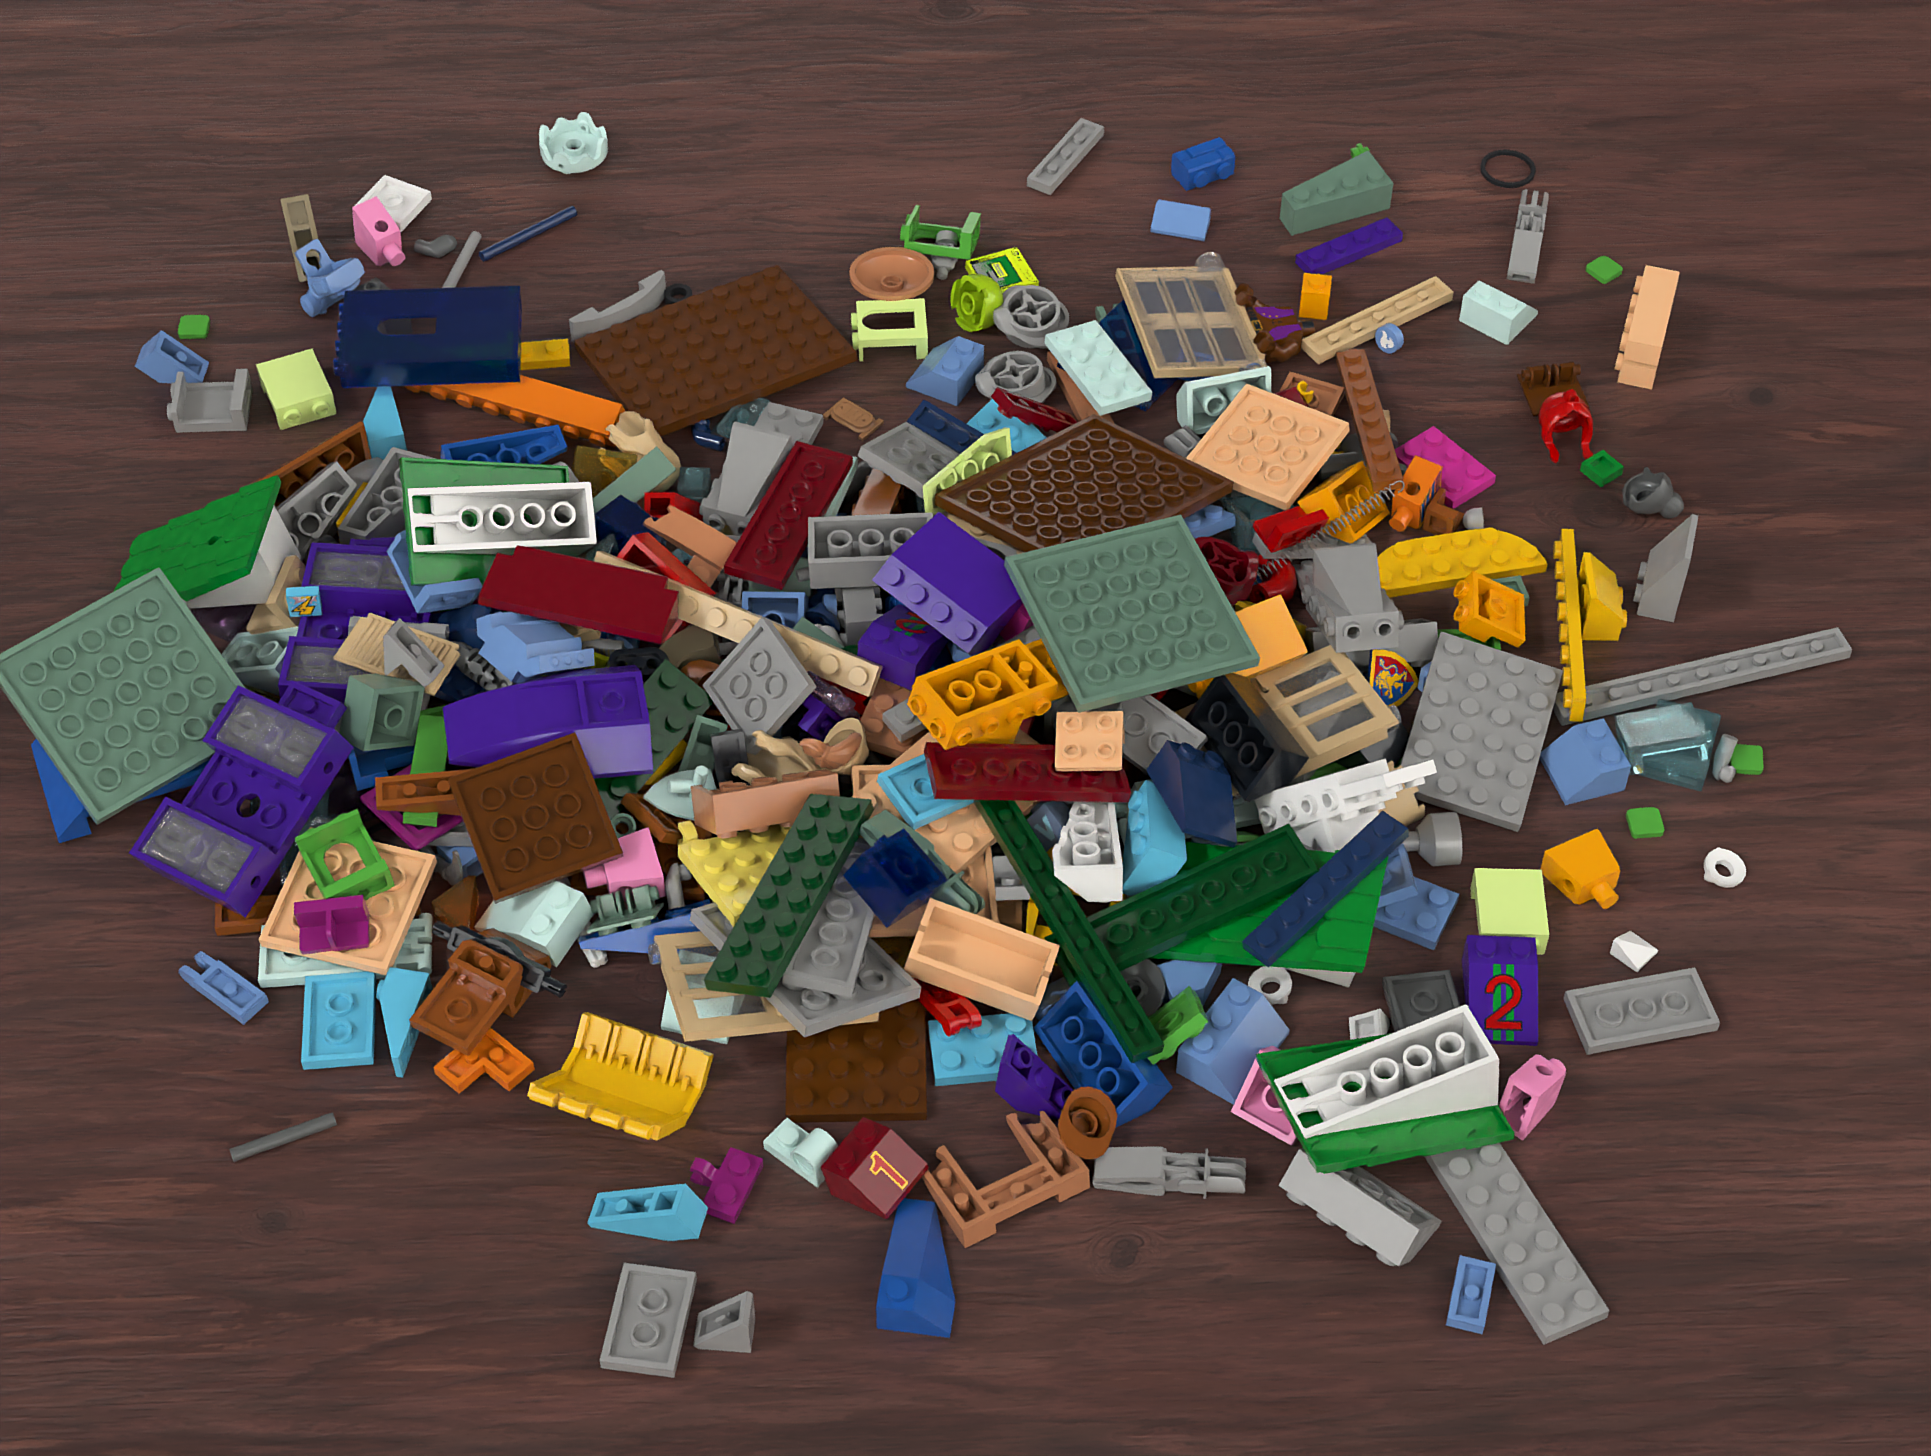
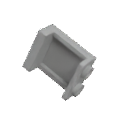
[167,369,253,433]

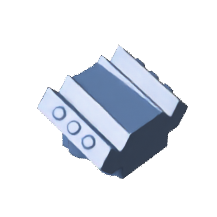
[476,611,595,684]

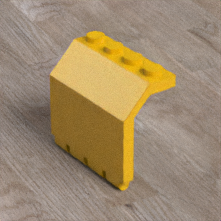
[527,1012,714,1141]

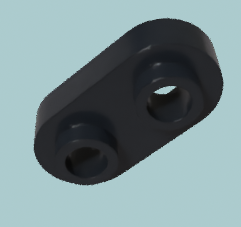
[605,647,670,682]

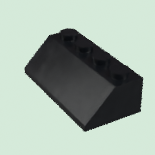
[1185,673,1309,802]

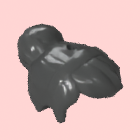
[1622,466,1684,519]

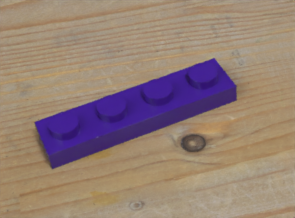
[1295,217,1403,275]

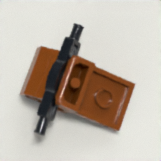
[409,921,567,1056]

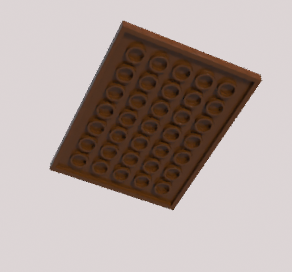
[574,265,857,437]
[935,414,1234,552]

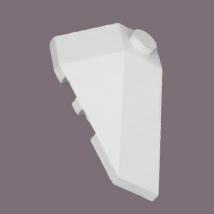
[1052,802,1123,903]

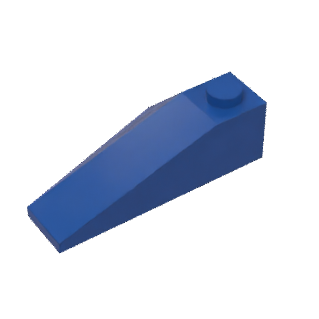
[876,1198,955,1338]

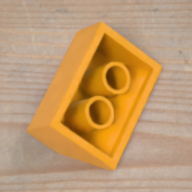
[1297,461,1390,544]

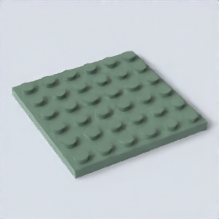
[1004,515,1260,713]
[0,567,245,825]

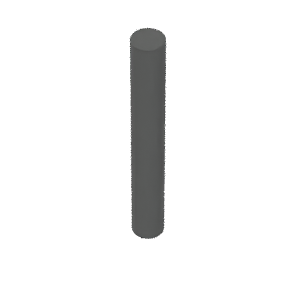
[229,1112,337,1162]

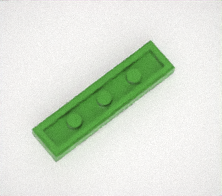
[403,714,448,827]

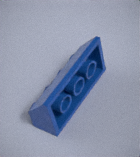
[1033,981,1173,1128]

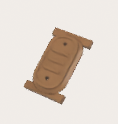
[823,397,884,441]

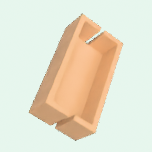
[1614,265,1680,389]
[903,898,1060,1021]

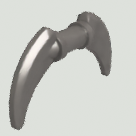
[414,825,463,886]

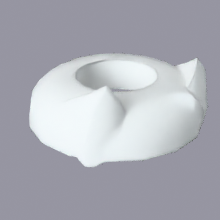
[1704,847,1746,888]
[1248,966,1292,1005]

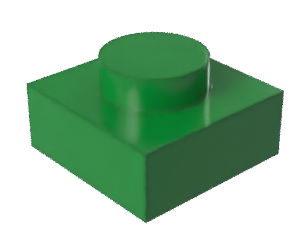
[1580,450,1624,487]

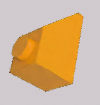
[1299,273,1332,320]

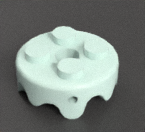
[539,112,608,174]

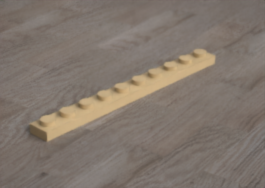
[594,551,883,697]

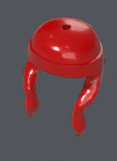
[1538,389,1594,464]

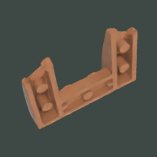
[642,505,737,645]
[922,1111,1090,1248]

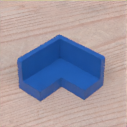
[349,744,415,791]

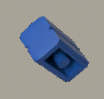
[1171,137,1235,191]

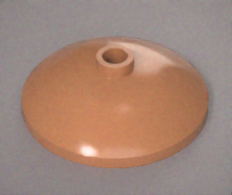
[849,247,934,301]

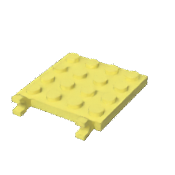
[677,820,791,927]

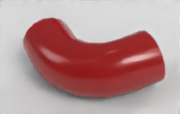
[1250,554,1298,604]

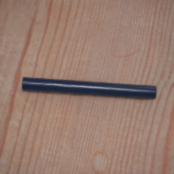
[479,206,577,262]

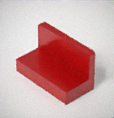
[1252,506,1329,553]

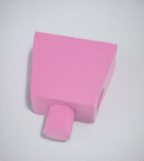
[352,196,405,266]
[583,827,666,901]
[1499,1054,1566,1140]

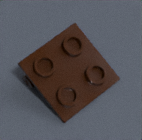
[1517,361,1590,416]

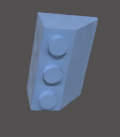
[1176,978,1290,1105]

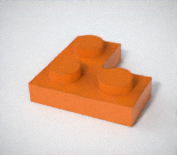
[434,1027,535,1094]

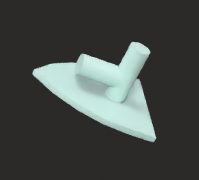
[643,766,716,821]

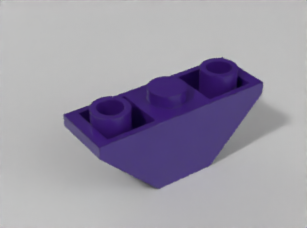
[995,1034,1074,1120]

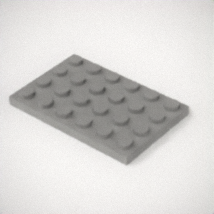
[1401,631,1563,832]
[690,902,921,1037]

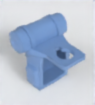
[295,239,365,317]

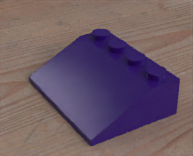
[872,512,1023,657]

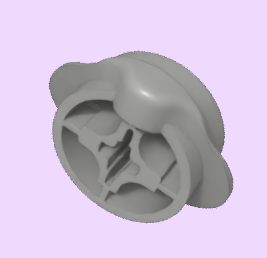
[993,285,1069,348]
[975,351,1057,403]

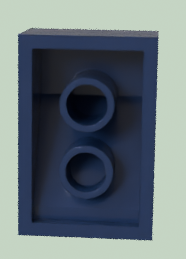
[1146,740,1237,848]

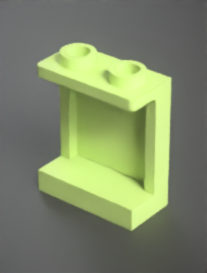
[256,349,336,430]
[1470,868,1549,955]

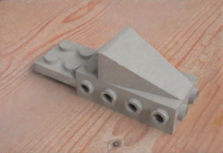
[699,402,823,536]
[1293,543,1404,653]

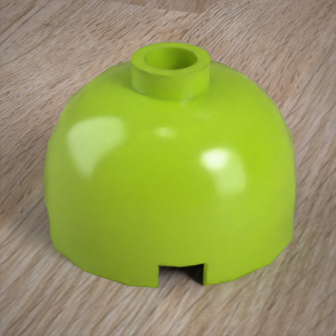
[950,274,1004,332]

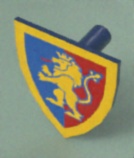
[1363,649,1419,710]

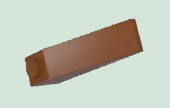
[375,769,472,815]

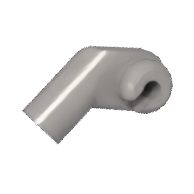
[1712,734,1738,783]
[665,863,692,909]

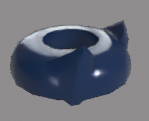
[805,602,841,635]

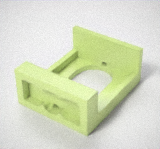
[851,298,928,361]

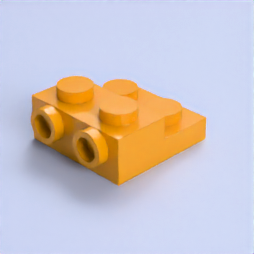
[1453,571,1525,648]

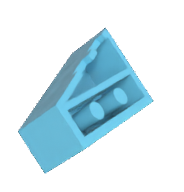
[966,398,1046,453]
[1122,780,1187,897]

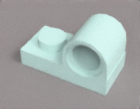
[763,1118,838,1187]

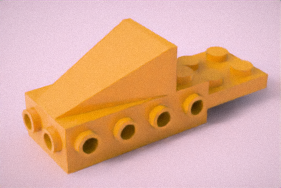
[907,639,1069,750]

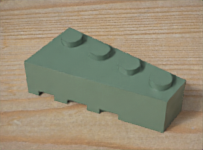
[1279,150,1393,236]

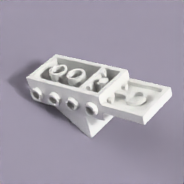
[1255,759,1437,852]

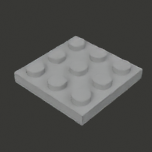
[858,422,960,499]
[702,617,817,755]

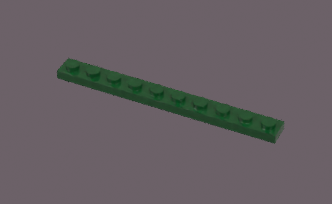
[974,800,1164,1064]

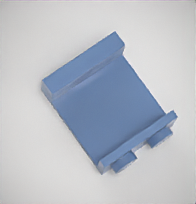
[387,530,483,614]

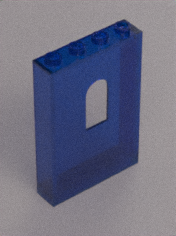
[333,286,522,388]

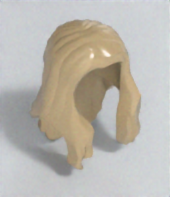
[597,411,681,492]
[732,730,823,785]

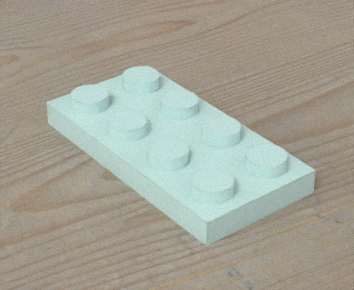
[1044,320,1152,416]

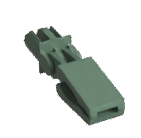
[860,810,985,914]

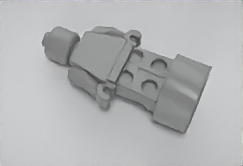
[931,230,958,280]

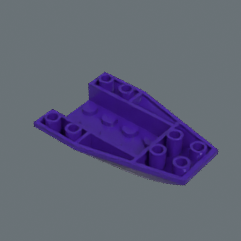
[443,665,653,779]

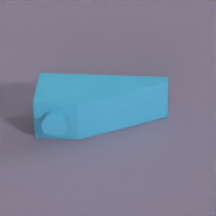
[363,375,407,460]
[377,967,433,1078]
[587,1184,708,1241]

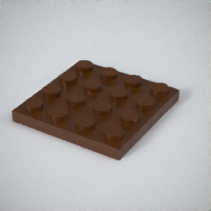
[448,732,623,904]
[785,999,927,1123]

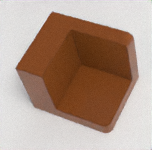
[1422,487,1464,535]

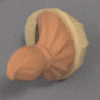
[799,717,869,775]

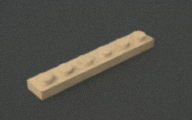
[1301,276,1454,364]

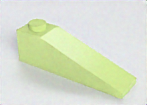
[922,427,1012,515]

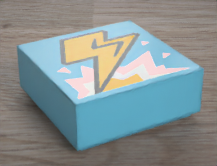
[286,586,322,617]

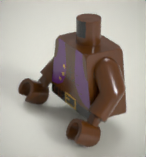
[1234,283,1315,364]

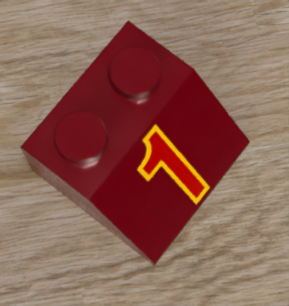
[821,1117,929,1219]

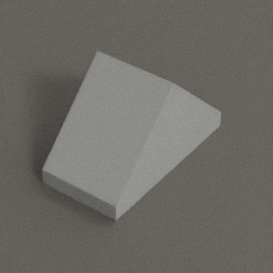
[693,1291,755,1353]

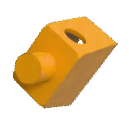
[1540,828,1620,909]

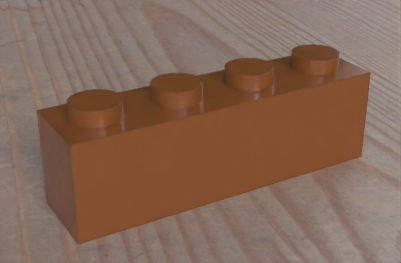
[851,468,912,516]

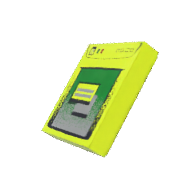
[965,247,1039,293]

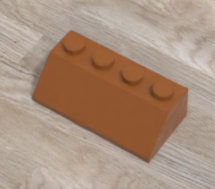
[251,421,371,508]

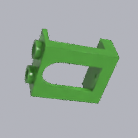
[900,205,981,260]
[295,809,395,901]

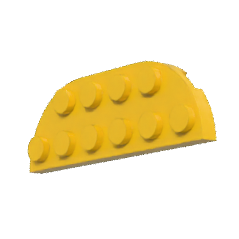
[1377,527,1548,598]

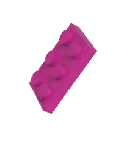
[1395,426,1496,509]

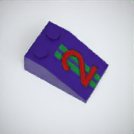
[857,604,949,691]
[1462,935,1538,1046]

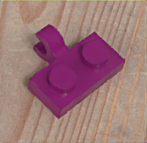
[690,1147,763,1224]

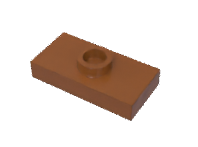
[620,793,683,844]

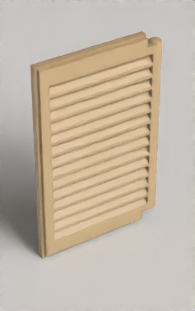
[333,613,460,696]

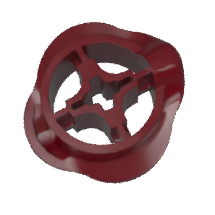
[1195,537,1259,607]

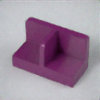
[294,895,370,955]

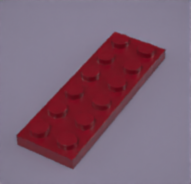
[724,441,853,590]
[924,742,1131,802]

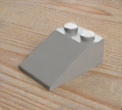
[1633,514,1699,622]

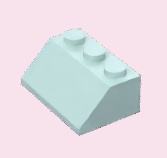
[1176,366,1271,435]

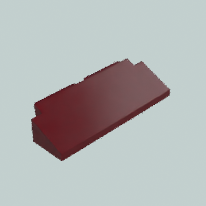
[478,545,679,644]

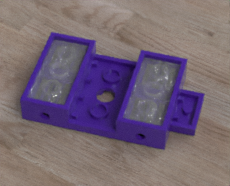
[278,539,433,704]
[129,680,354,917]

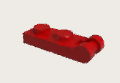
[912,977,982,1037]

